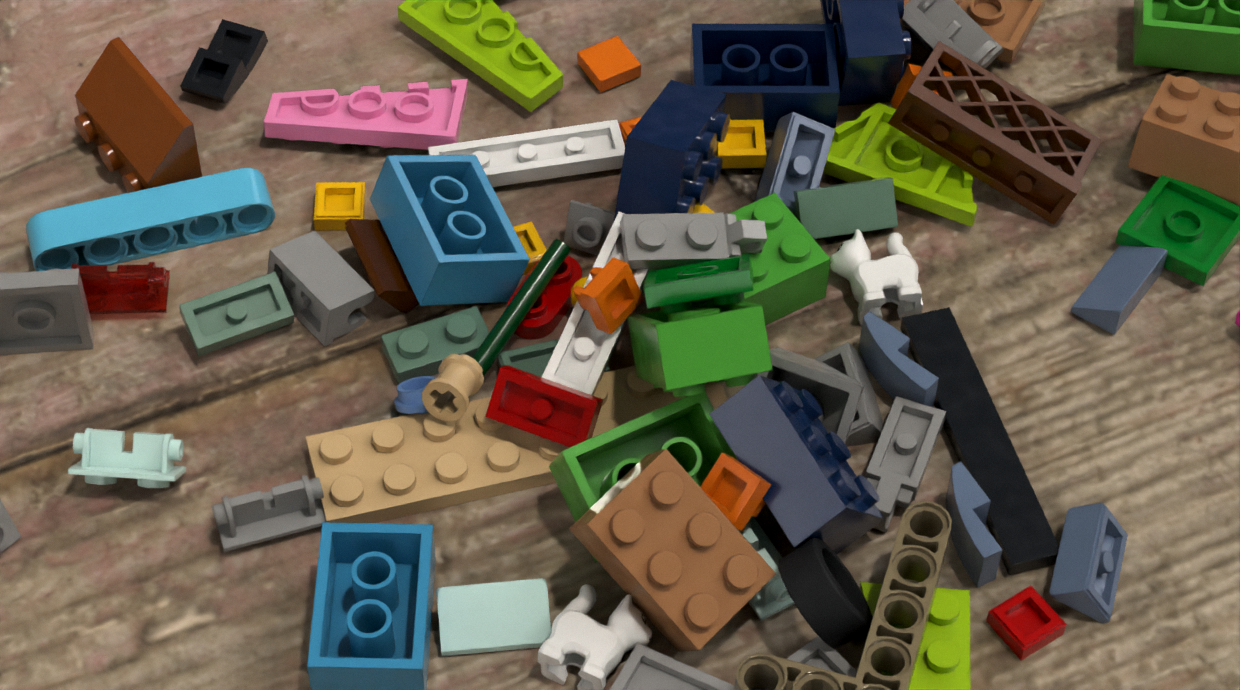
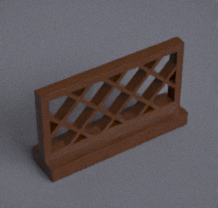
[888,41,1102,225]

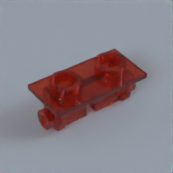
[71,262,170,314]

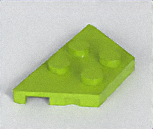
[823,103,977,227]

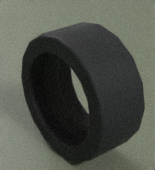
[778,538,873,649]

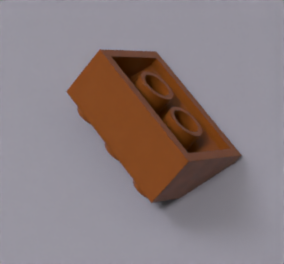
[74,37,202,193]

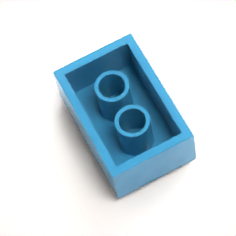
[370,155,530,306]
[307,522,436,690]

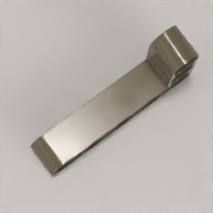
[735,501,952,690]

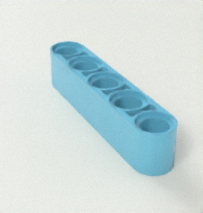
[26,168,275,272]

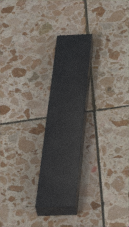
[900,307,1059,575]

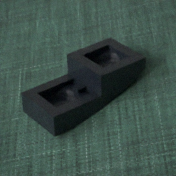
[180,19,268,103]

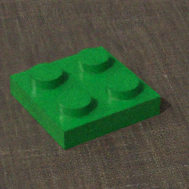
[1115,175,1240,287]
[644,254,753,314]

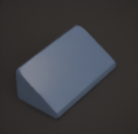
[754,112,835,218]
[1071,245,1168,335]
[1050,503,1128,623]

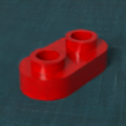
[507,256,582,340]

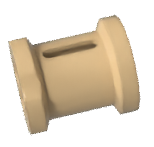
[422,354,484,421]

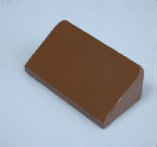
[345,219,419,314]

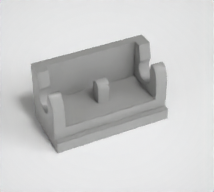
[900,0,1004,76]
[267,231,375,346]

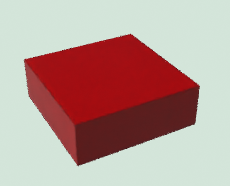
[986,586,1067,661]

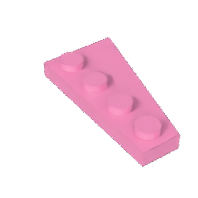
[264,79,468,150]

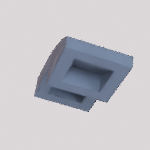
[859,311,939,407]
[946,462,1002,588]

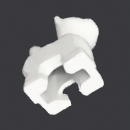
[830,229,923,325]
[537,584,652,690]

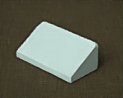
[436,578,551,656]

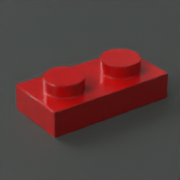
[485,365,603,447]

